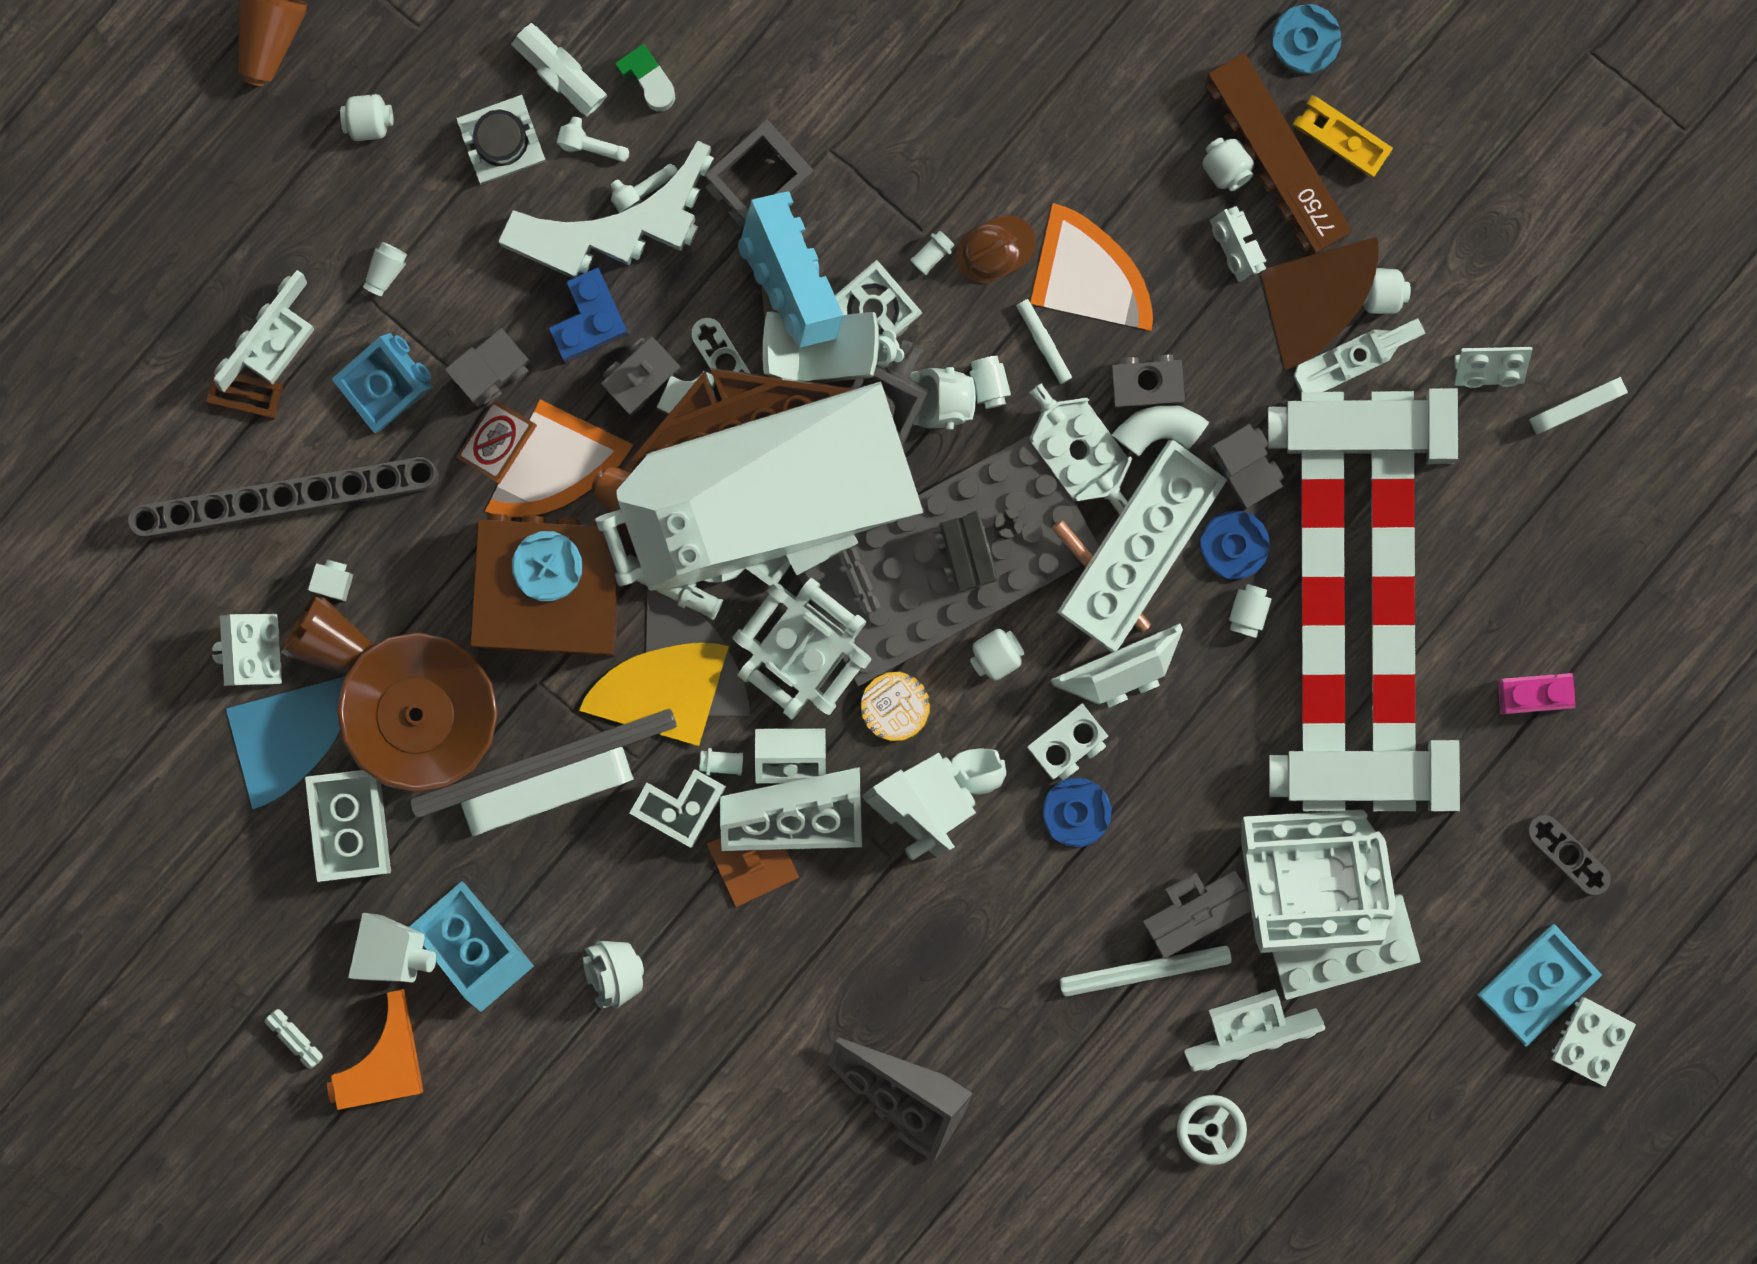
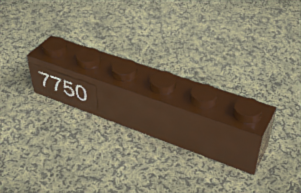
[1205,52,1352,255]

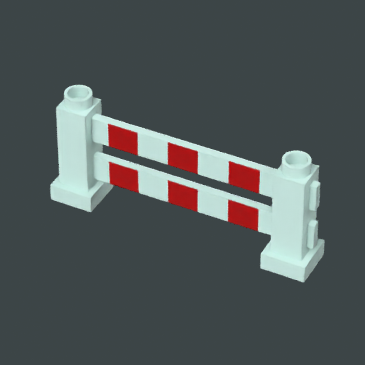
[1268,388,1460,811]

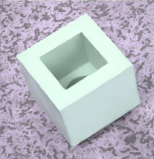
[308,560,353,601]

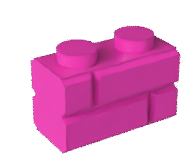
[1498,673,1576,714]

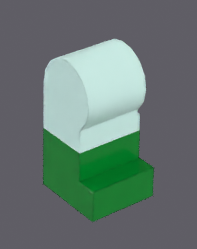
[615,44,675,111]

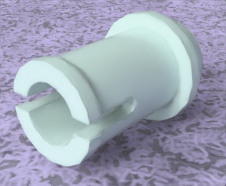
[910,231,954,275]
[699,748,743,776]

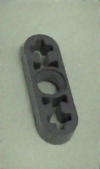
[1526,815,1611,895]

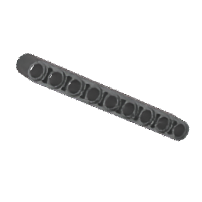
[128,457,439,538]

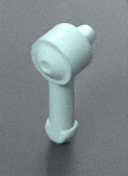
[556,116,629,162]
[610,164,678,213]

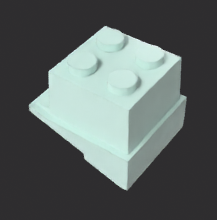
[862,753,976,860]

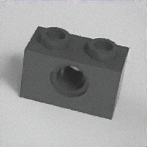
[1110,355,1185,410]

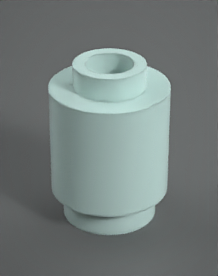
[969,356,1011,409]
[1229,584,1272,638]

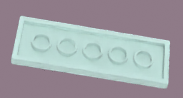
[1057,440,1227,652]

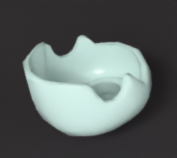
[952,748,1006,795]

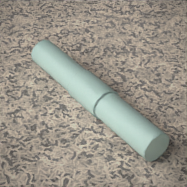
[1016,299,1072,384]

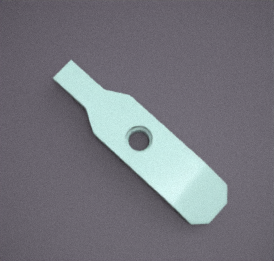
[1294,318,1425,392]

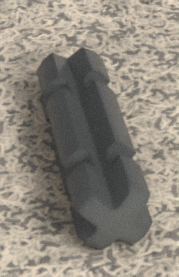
[839,547,880,614]

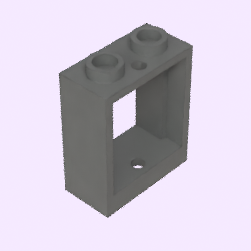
[705,119,814,228]

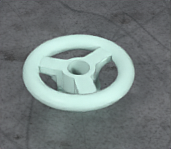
[1177,1095,1247,1165]

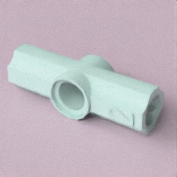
[511,23,607,117]

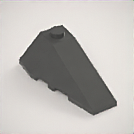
[828,1037,973,1162]

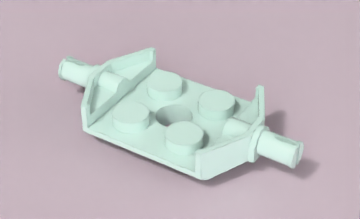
[1029,383,1132,515]

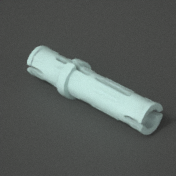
[627,554,723,620]

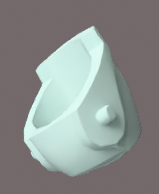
[910,367,976,429]

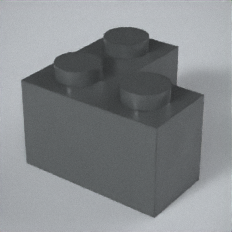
[445,328,531,408]
[1209,424,1284,510]

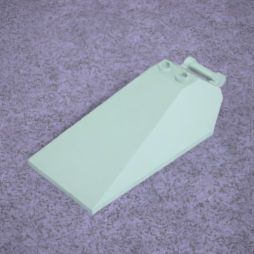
[595,381,923,591]

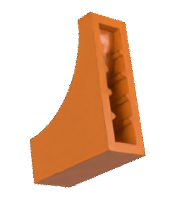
[327,989,424,1110]

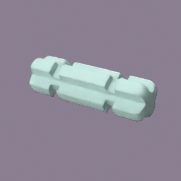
[265,1009,323,1069]

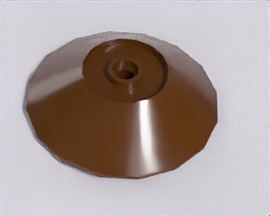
[337,632,498,792]

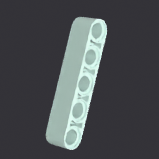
[461,747,634,836]

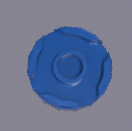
[1200,511,1269,580]
[1042,778,1112,847]

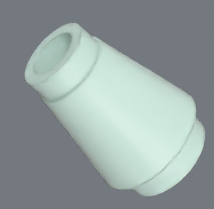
[363,242,407,297]

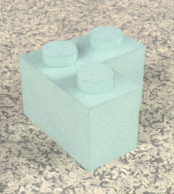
[630,769,726,848]

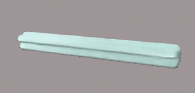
[1060,945,1231,997]

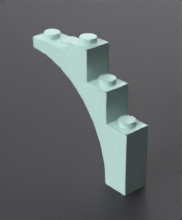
[499,141,714,279]

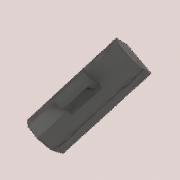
[1143,871,1251,959]

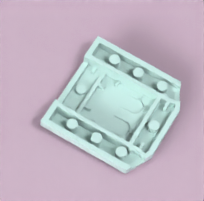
[1241,810,1396,953]

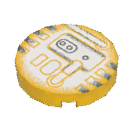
[861,672,930,741]

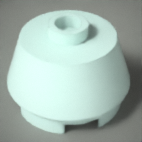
[583,941,644,1009]

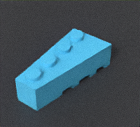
[739,191,843,348]

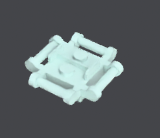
[733,578,872,719]

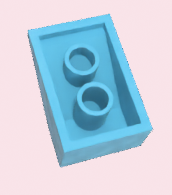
[409,881,534,1012]

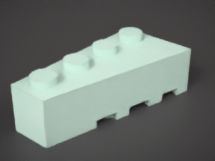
[720,767,862,851]

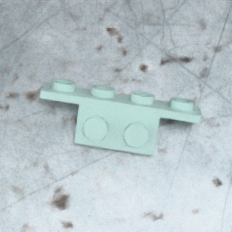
[213,270,314,392]
[1184,989,1325,1072]

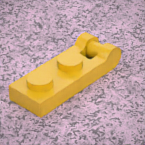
[1292,95,1393,179]

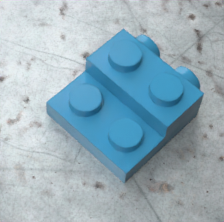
[332,333,433,434]

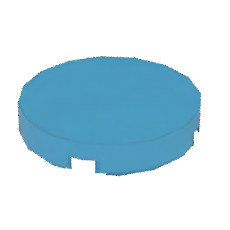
[1272,4,1341,74]

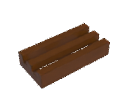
[206,368,284,419]

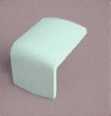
[763,311,879,383]

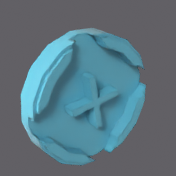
[512,531,582,601]

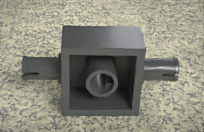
[852,340,931,447]

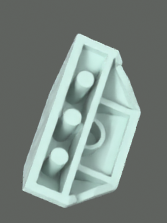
[1050,624,1183,708]

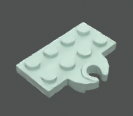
[1272,894,1421,1000]

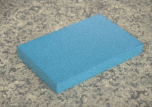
[1477,924,1602,1047]

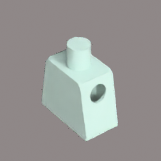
[348,913,436,982]

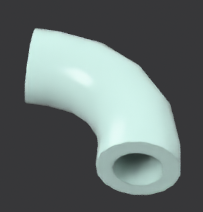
[1112,404,1209,456]

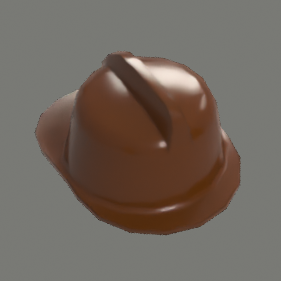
[956,215,1036,283]

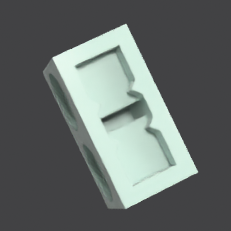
[1026,703,1108,781]

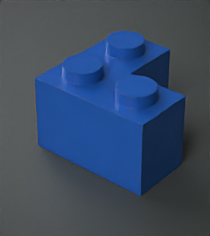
[549,268,629,364]

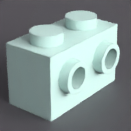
[755,728,826,783]

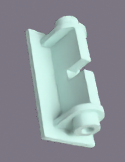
[1210,206,1266,282]

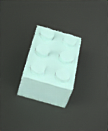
[305,770,391,882]

